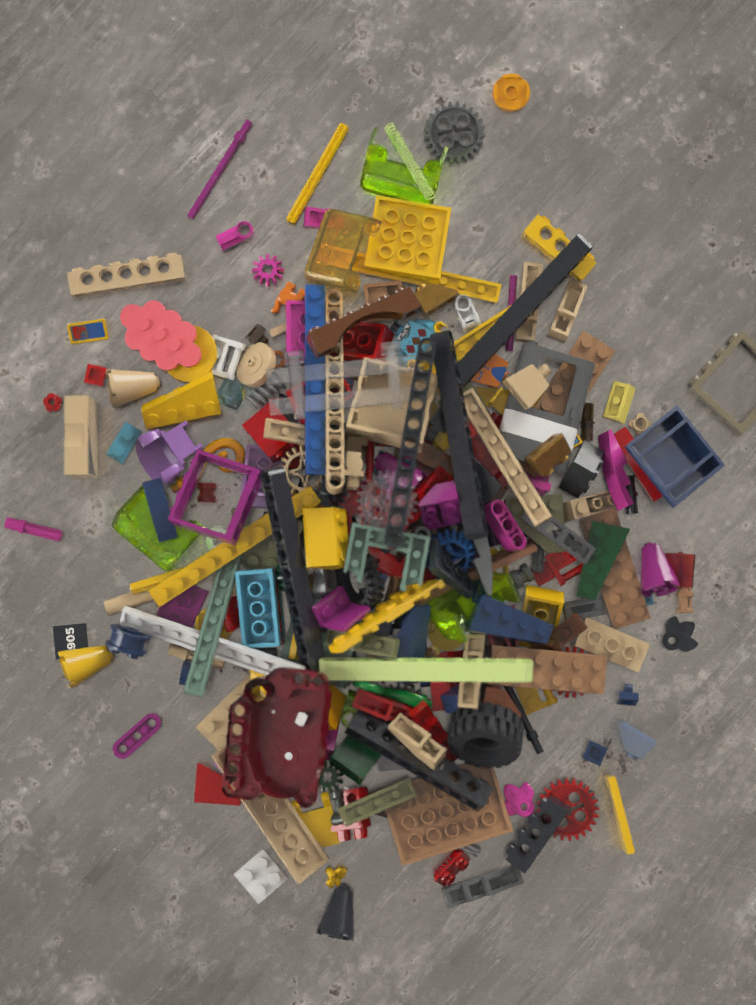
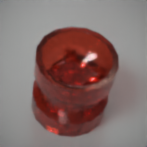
[197,482,217,503]

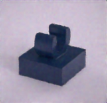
[616,684,639,706]

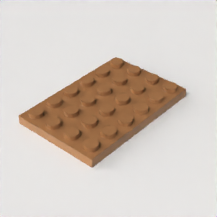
[385,764,513,866]

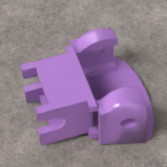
[136,421,203,487]

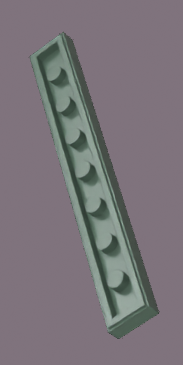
[183,553,243,698]

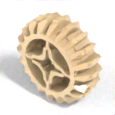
[279,445,326,495]

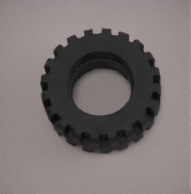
[448,702,524,769]

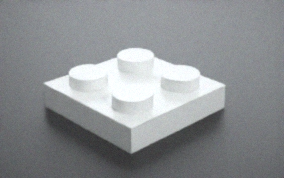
[234,848,288,904]

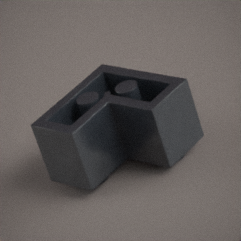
[558,440,605,498]

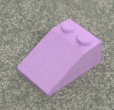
[240,444,283,508]

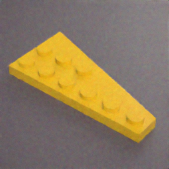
[328,579,446,653]

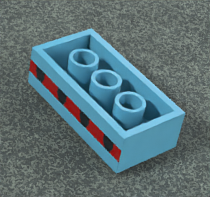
[235,567,285,648]

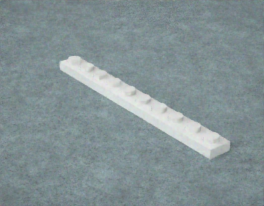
[119,606,306,684]

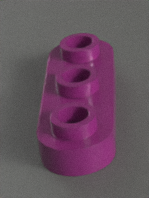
[113,713,162,759]

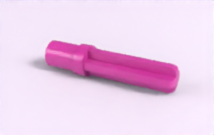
[4,517,62,541]

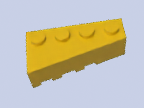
[141,371,221,430]

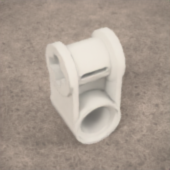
[454,295,481,333]

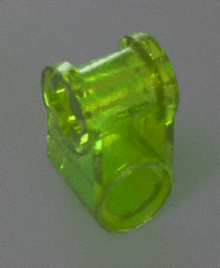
[340,689,358,727]

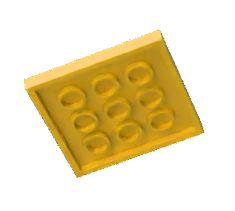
[364,195,451,281]

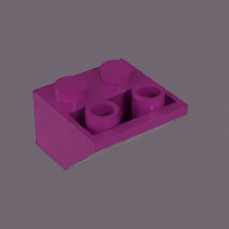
[419,481,463,530]

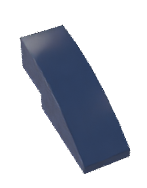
[142,477,178,543]

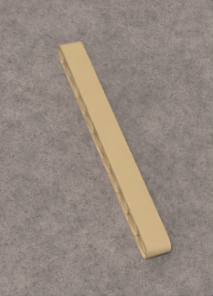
[325,289,344,495]

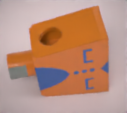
[470,354,513,389]

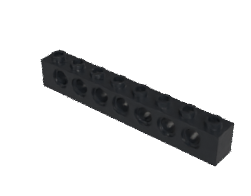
[344,709,493,812]

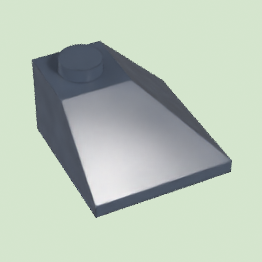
[617,719,657,761]

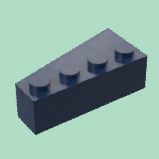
[464,594,554,645]

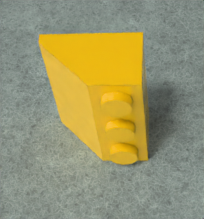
[302,507,348,570]

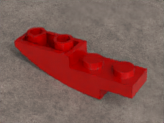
[368,546,436,581]

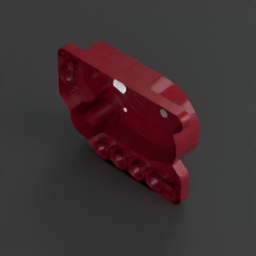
[222,667,332,809]

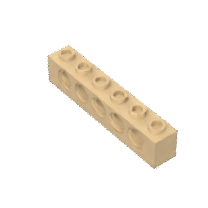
[67,253,186,298]

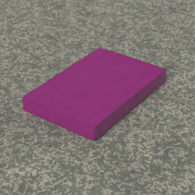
[156,585,209,628]

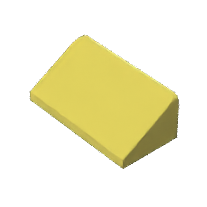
[602,381,636,424]

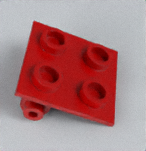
[433,848,471,887]

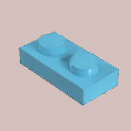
[106,421,142,464]

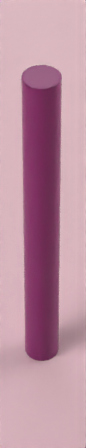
[506,275,517,352]

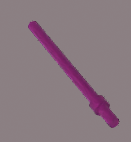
[187,119,253,220]

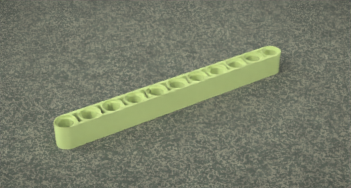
[319,657,533,682]

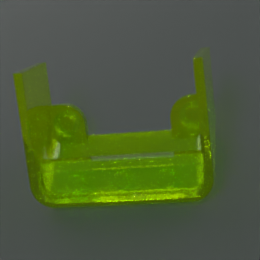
[360,127,449,204]
[424,572,520,643]

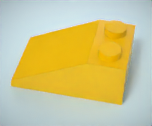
[518,584,564,648]

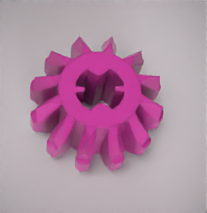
[252,254,284,287]

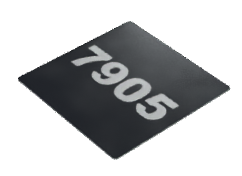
[53,623,88,660]

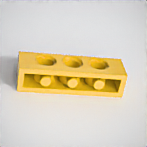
[522,215,597,283]

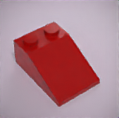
[330,319,394,365]

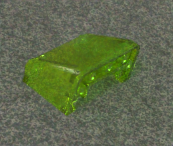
[112,481,202,572]

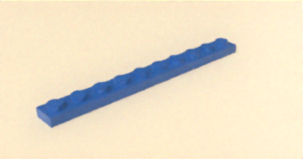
[305,285,326,476]

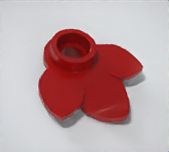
[224,596,240,632]

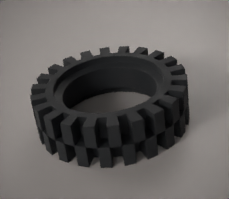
[335,554,385,609]

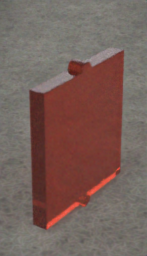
[666,552,696,589]

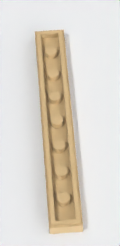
[463,387,553,528]

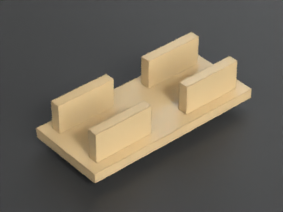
[574,617,650,673]

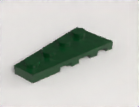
[576,521,630,600]

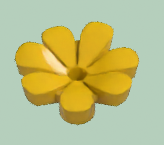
[325,867,347,889]

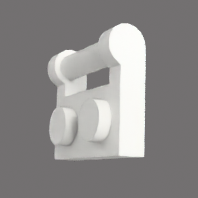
[210,335,246,382]

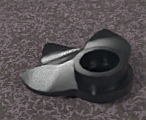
[662,616,698,652]

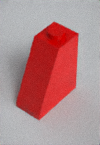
[194,762,242,806]

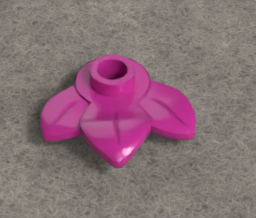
[504,782,534,817]

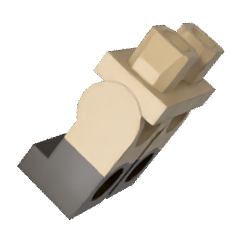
[344,436,368,491]

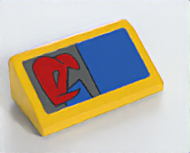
[67,319,109,345]

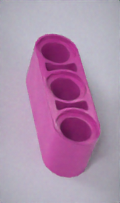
[484,500,527,552]

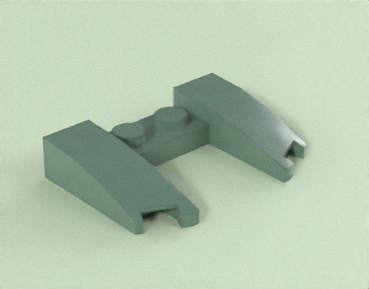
[344,523,430,591]

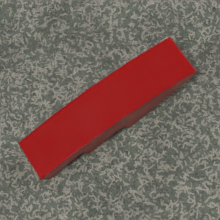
[614,427,663,503]
[384,466,453,532]
[352,688,415,722]
[408,700,457,762]

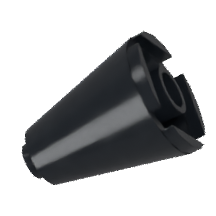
[316,885,354,941]

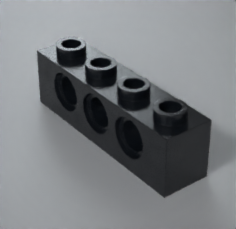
[506,795,571,874]

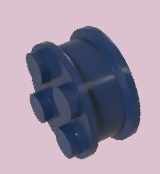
[105,624,152,659]

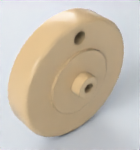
[236,342,276,388]

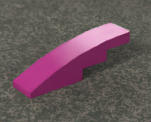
[598,429,634,511]

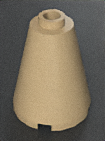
[106,369,160,408]

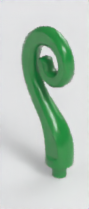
[352,681,432,708]

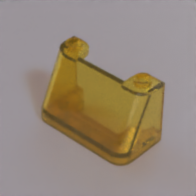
[305,209,382,294]

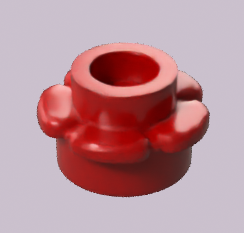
[43,393,62,412]

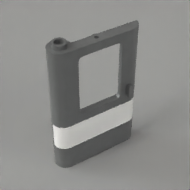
[499,340,595,475]

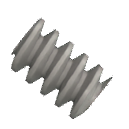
[244,371,286,409]

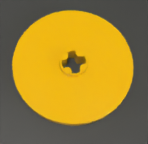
[167,325,217,382]

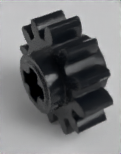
[318,477,346,508]

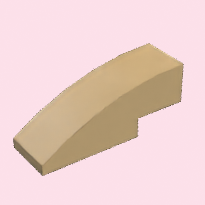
[547,279,588,343]
[388,713,447,770]

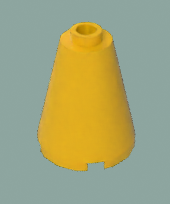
[57,645,113,689]

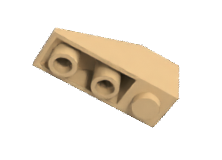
[563,491,616,522]

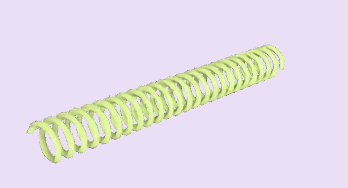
[384,122,436,200]

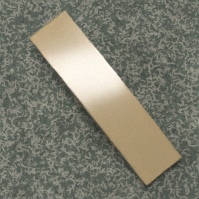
[515,262,543,342]
[458,634,486,709]

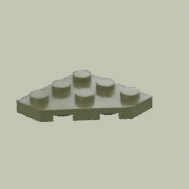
[504,494,565,553]

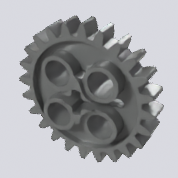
[424,101,485,164]

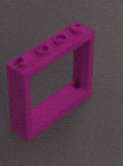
[168,449,261,546]

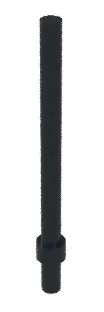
[504,686,544,755]

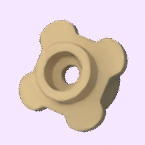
[629,413,652,435]

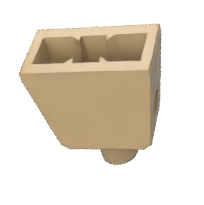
[502,364,552,410]

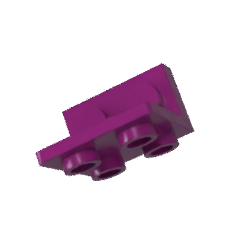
[311,586,370,632]

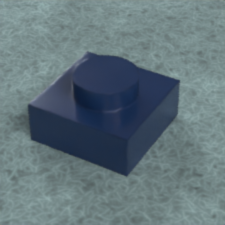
[582,740,608,766]

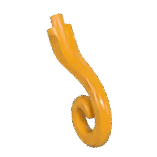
[170,438,245,493]

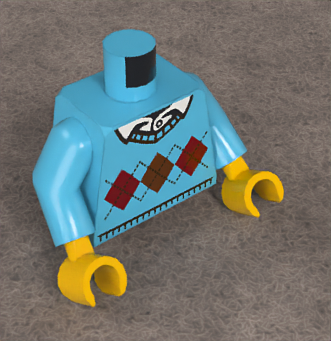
[390,319,448,368]

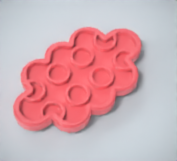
[120,300,202,371]

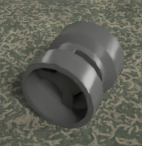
[509,563,535,589]

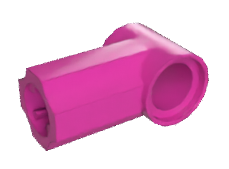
[216,221,255,251]

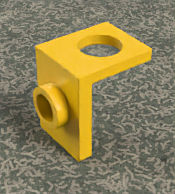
[488,387,508,415]

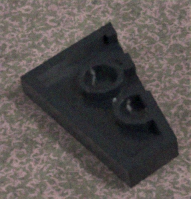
[429,537,473,599]

